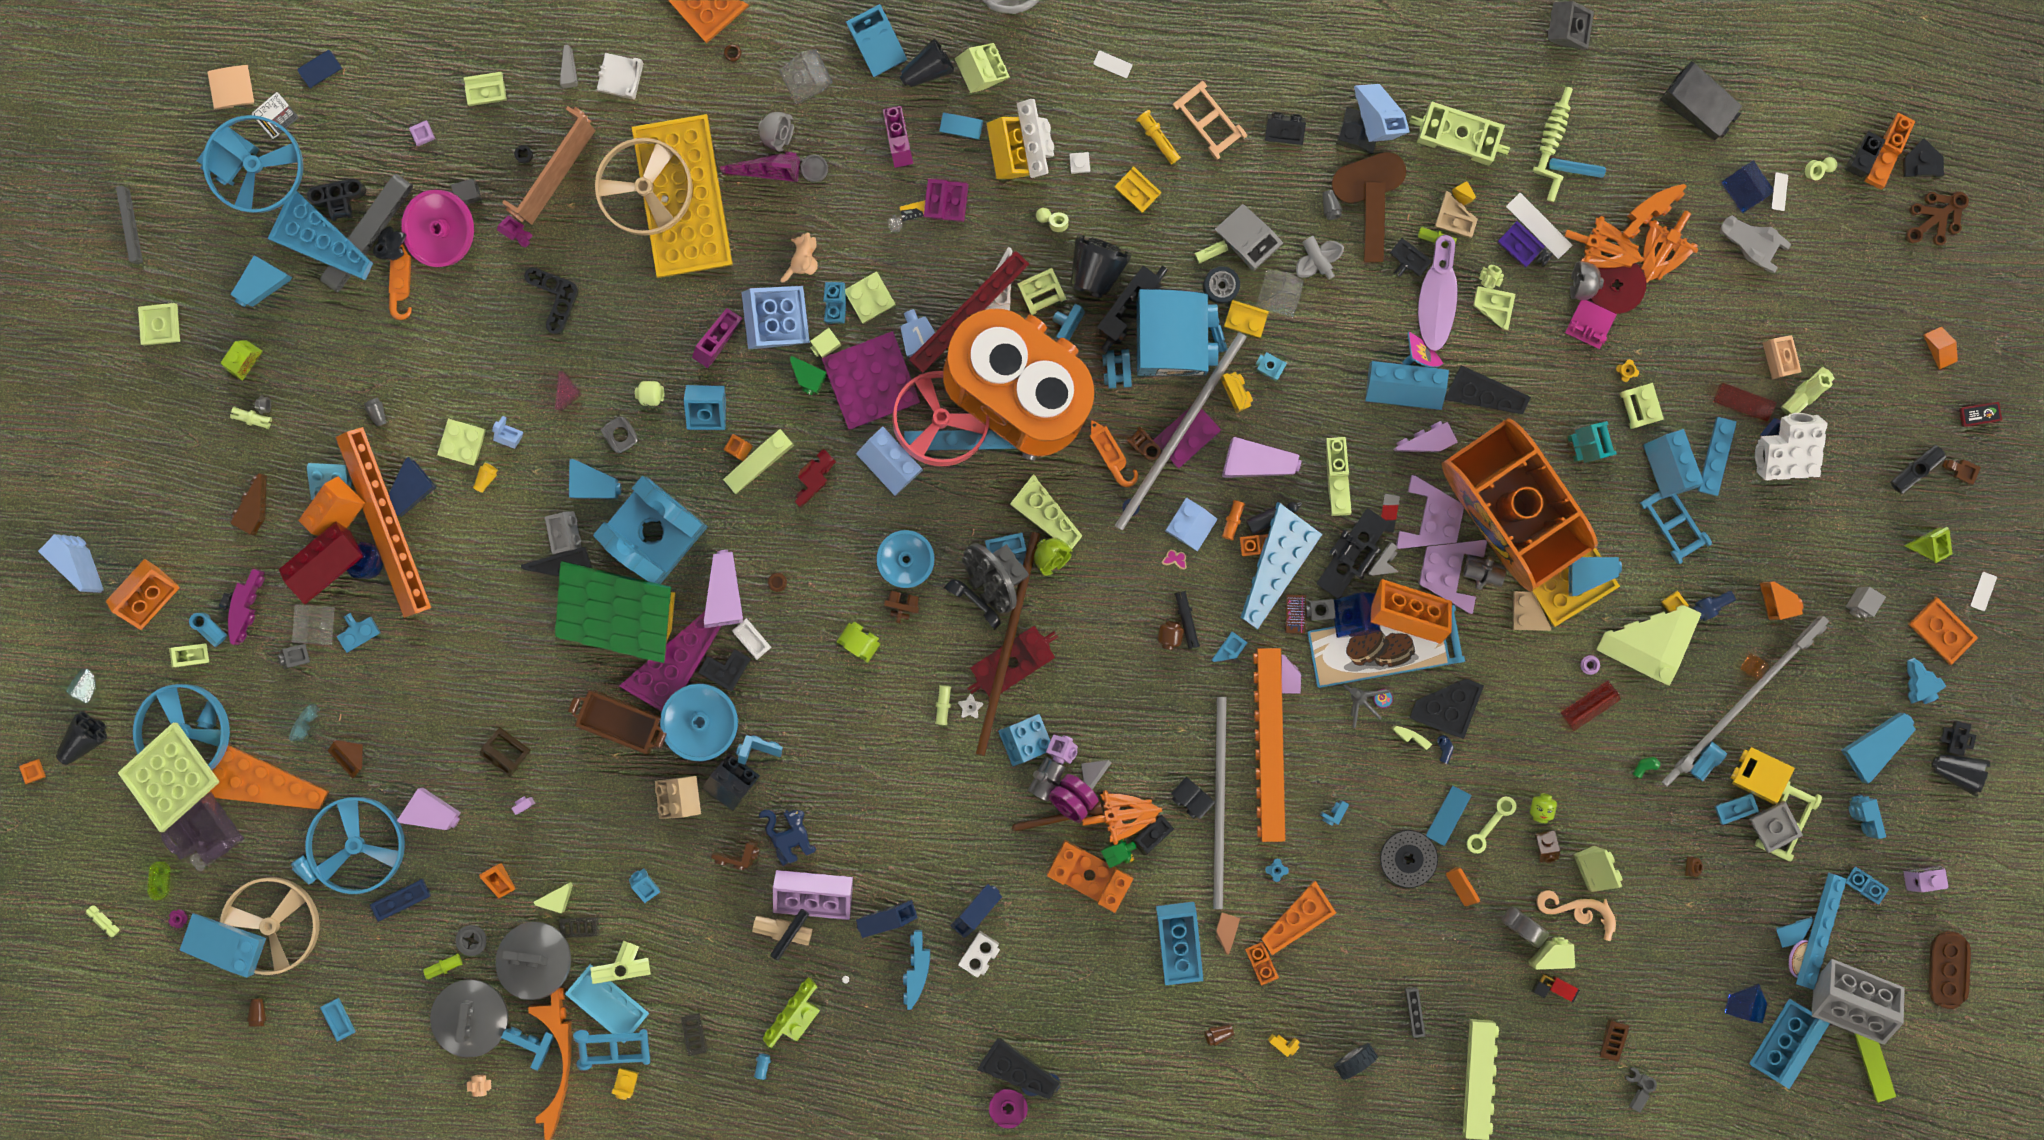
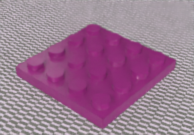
[822,331,920,430]

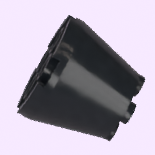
[1071,234,1132,298]

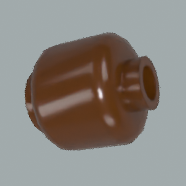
[1157,621,1184,650]

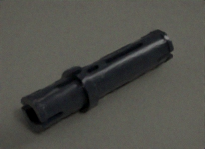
[1174,591,1200,649]

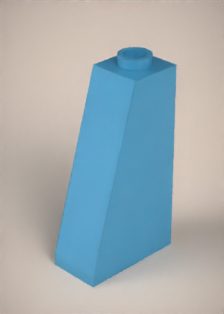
[1841,713,1916,783]

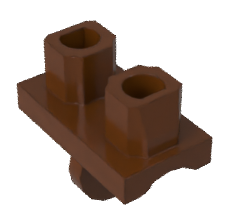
[884,591,920,624]

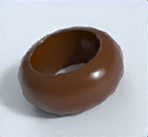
[724,44,741,62]

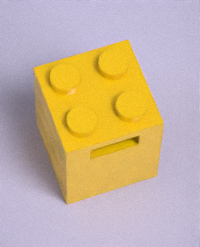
[1730,747,1795,805]

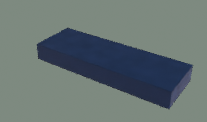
[370,879,431,922]

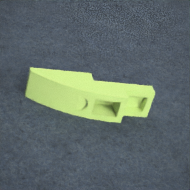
[1326,437,1351,516]

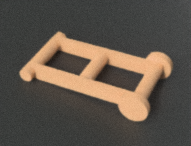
[1172,81,1247,160]

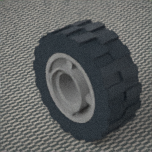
[1334,1043,1378,1080]

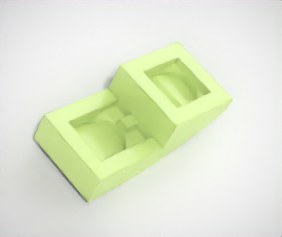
[1391,725,1432,750]

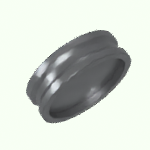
[801,154,828,182]

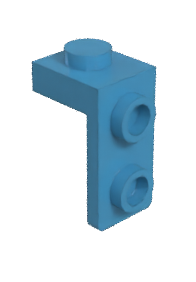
[736,735,783,765]

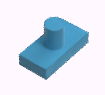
[1053,304,1085,341]

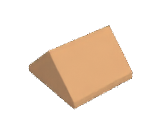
[1763,335,1801,380]

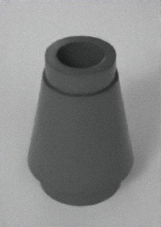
[1322,190,1343,220]
[364,398,387,427]

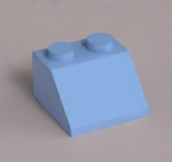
[1165,498,1217,551]

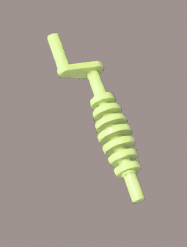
[1532,87,1573,202]

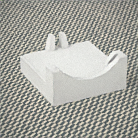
[597,53,644,100]

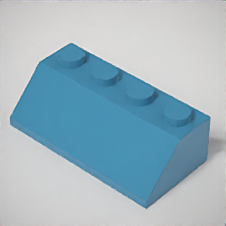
[1365,361,1449,410]
[1749,999,1830,1089]

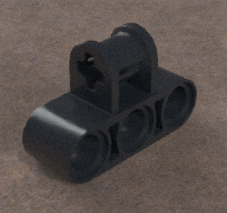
[307,179,366,222]

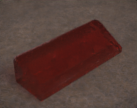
[1713,383,1777,422]
[1561,681,1621,731]

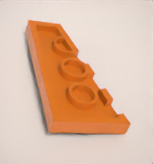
[1261,880,1336,955]

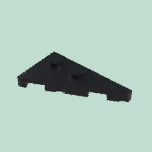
[521,546,592,576]

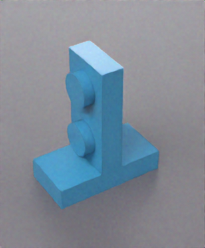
[501,1027,555,1070]

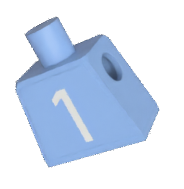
[900,309,935,358]

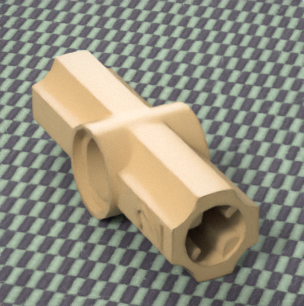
[752,916,813,945]

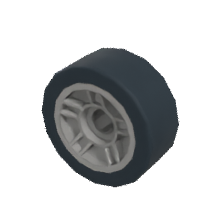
[1203,266,1240,304]

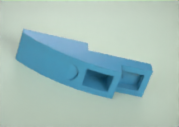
[903,930,930,1010]

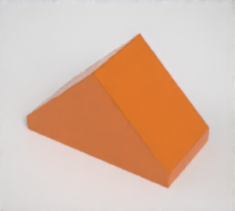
[1923,327,1958,369]
[479,863,515,898]

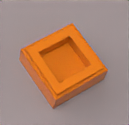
[19,759,46,784]

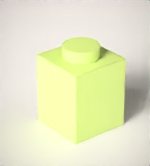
[810,328,841,358]

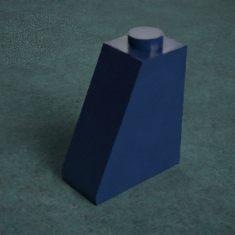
[388,457,437,517]
[950,884,1002,938]
[856,900,918,938]

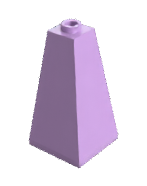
[1222,437,1301,478]

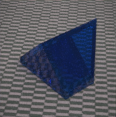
[1725,984,1768,1023]

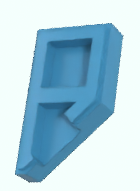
[1211,632,1248,662]

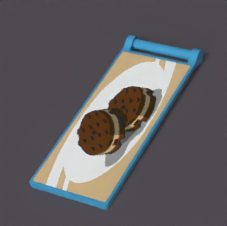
[1308,605,1465,688]

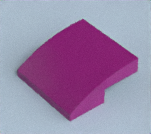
[923,179,969,222]

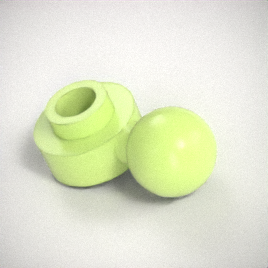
[1805,157,1838,180]
[1036,208,1068,232]

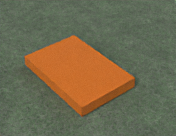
[1908,597,1978,665]

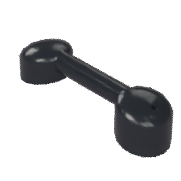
[943,579,1001,630]

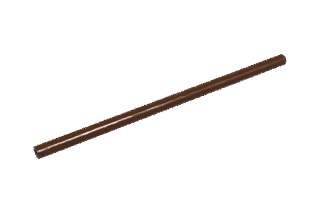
[976,532,1040,756]

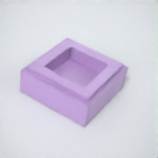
[409,120,435,146]

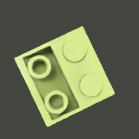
[954,43,1010,93]

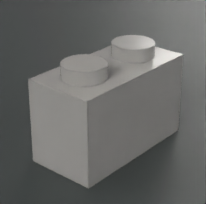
[1846,587,1886,618]

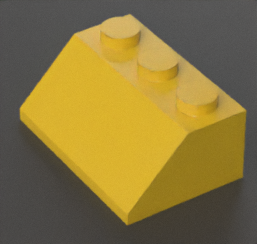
[986,117,1030,179]

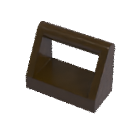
[479,727,531,777]

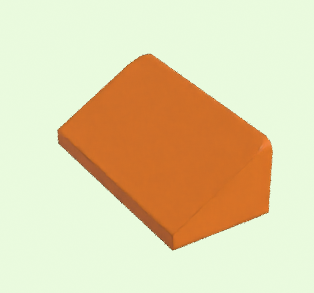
[1446,867,1480,906]

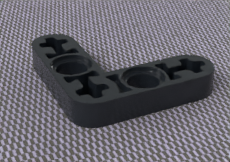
[524,267,579,335]

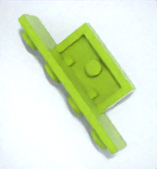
[763,977,820,1048]

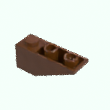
[230,473,267,535]

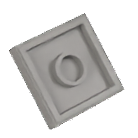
[1749,801,1803,853]

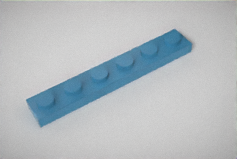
[904,430,1017,451]
[1796,873,1846,990]

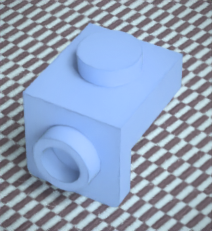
[492,416,523,449]

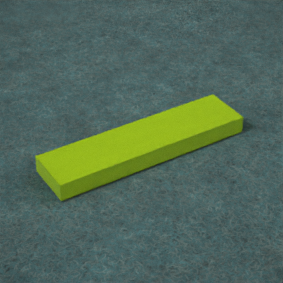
[1854,1033,1896,1103]

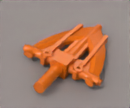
[1641,210,1698,283]
[1564,216,1644,268]
[1082,790,1162,845]

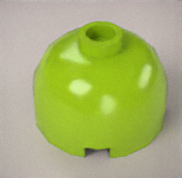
[1034,538,1073,576]

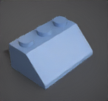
[856,427,923,496]

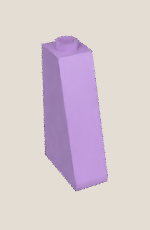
[704,550,743,628]

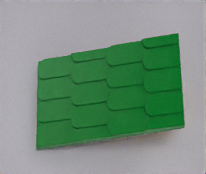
[555,561,675,663]

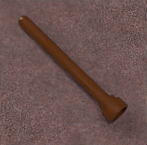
[1012,802,1103,831]

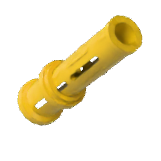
[1136,110,1181,165]

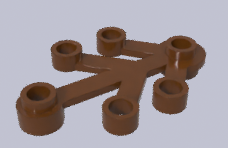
[1905,192,1969,246]

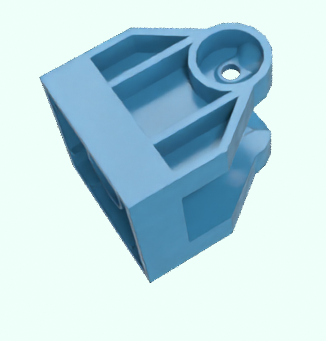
[593,475,708,584]

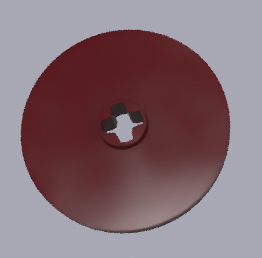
[1591,263,1646,314]

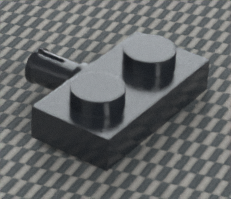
[1389,238,1432,278]

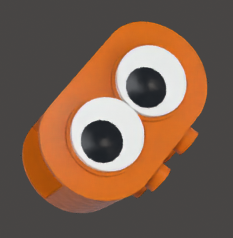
[943,309,1094,456]

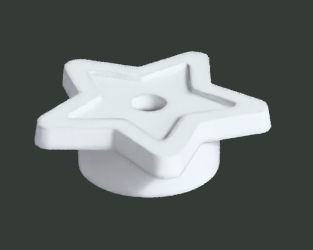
[958,694,983,718]

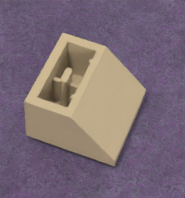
[655,776,701,819]

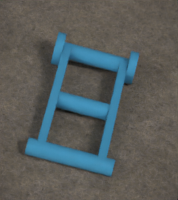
[1640,491,1712,564]
[573,1029,650,1070]

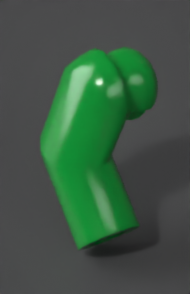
[1632,757,1661,779]

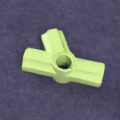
[1781,367,1835,416]
[590,941,651,984]

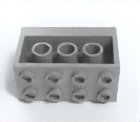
[1812,959,1905,1045]

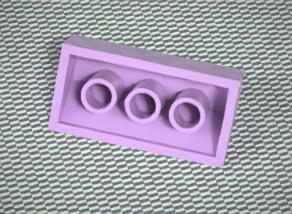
[773,870,853,920]

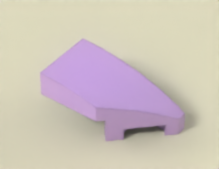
[1281,655,1301,693]

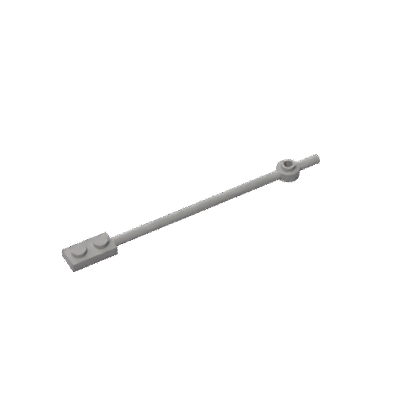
[1662,616,1829,787]

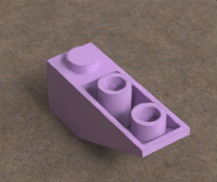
[1394,421,1458,452]

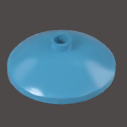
[877,530,934,588]

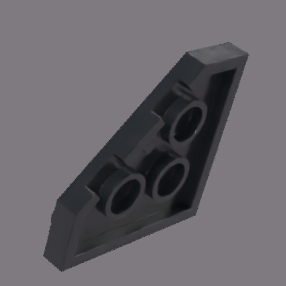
[1409,678,1484,739]

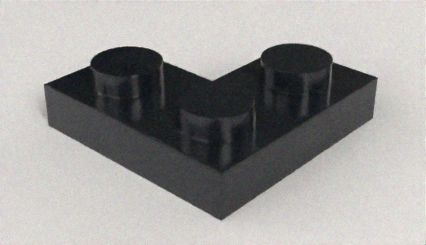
[698,649,751,692]

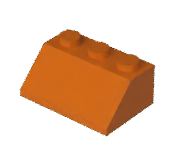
[298,476,365,536]
[106,559,180,630]

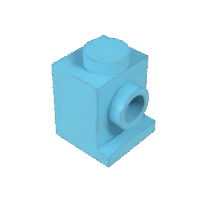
[1256,352,1287,381]

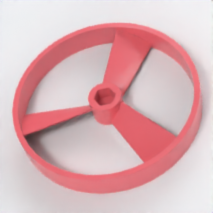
[892,371,989,466]

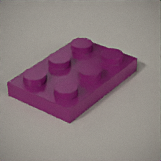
[1153,406,1221,469]

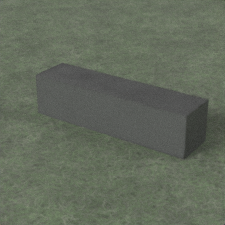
[1405,987,1425,1038]

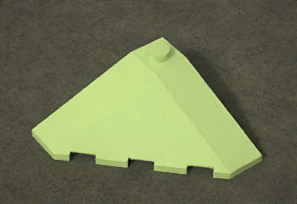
[1596,605,1701,686]

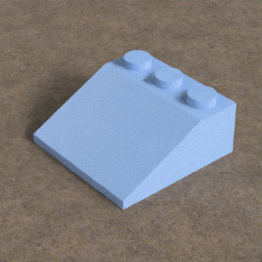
[741,286,810,349]
[38,534,104,593]

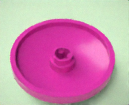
[401,190,474,267]

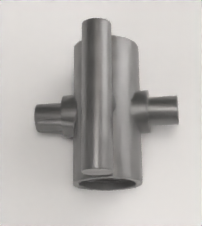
[1463,555,1506,590]
[1028,756,1066,802]

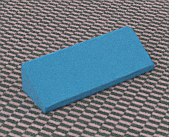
[1426,785,1471,846]

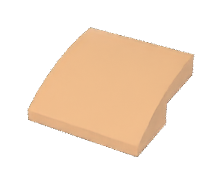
[207,65,254,110]

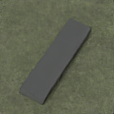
[116,186,143,264]

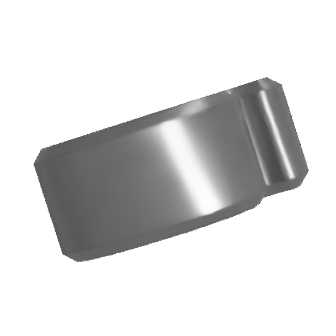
[1501,906,1549,948]

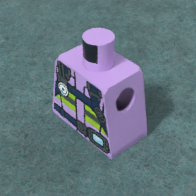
[1903,866,1948,892]

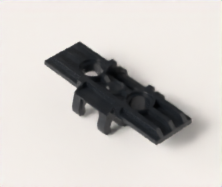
[1316,508,1389,599]

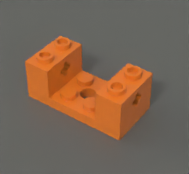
[1047,840,1133,913]

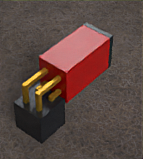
[1532,974,1580,1002]

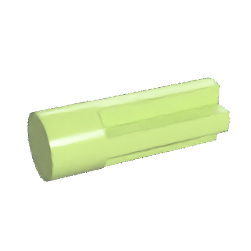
[1194,240,1228,263]

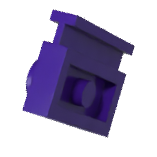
[1497,221,1545,268]

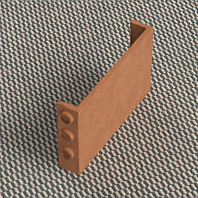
[502,106,596,225]

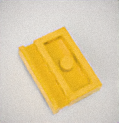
[1114,166,1161,214]
[1224,300,1269,338]

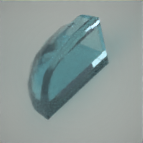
[66,668,96,704]

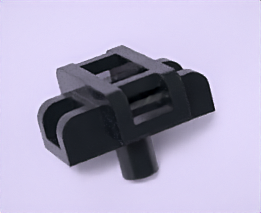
[1939,721,1977,756]

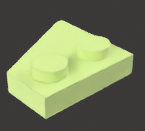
[1473,286,1516,331]

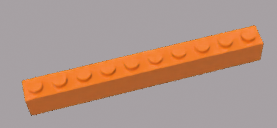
[336,427,431,618]
[1253,648,1285,842]

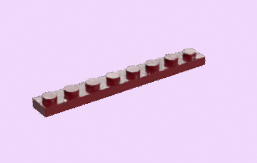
[909,251,1029,373]

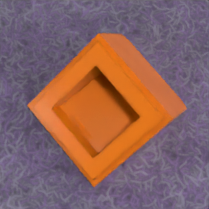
[723,434,753,461]

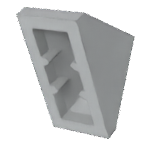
[1081,760,1111,789]

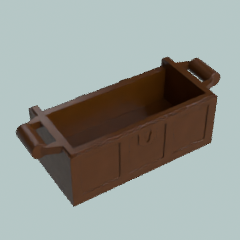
[568,690,667,754]

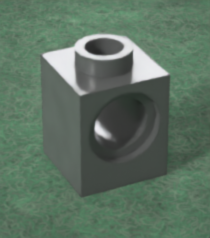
[450,179,482,204]
[1306,599,1335,621]

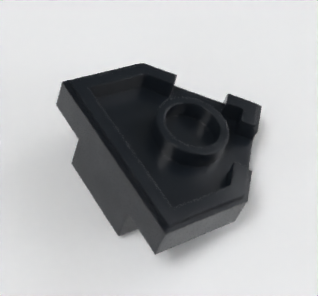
[1903,138,1944,177]

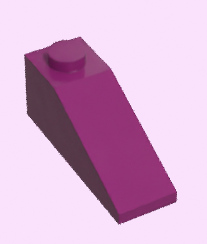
[692,308,743,368]

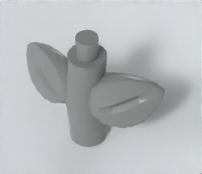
[1296,236,1344,280]

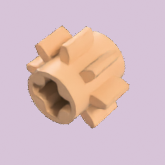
[467,1075,491,1097]

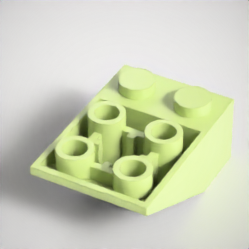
[1573,846,1623,892]

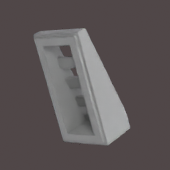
[560,45,578,88]

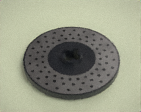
[1380,830,1438,888]

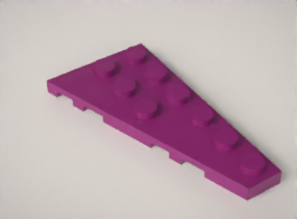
[619,611,722,711]

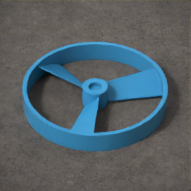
[203,115,303,213]
[133,684,230,770]
[305,797,405,894]

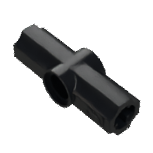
[1890,445,1946,494]

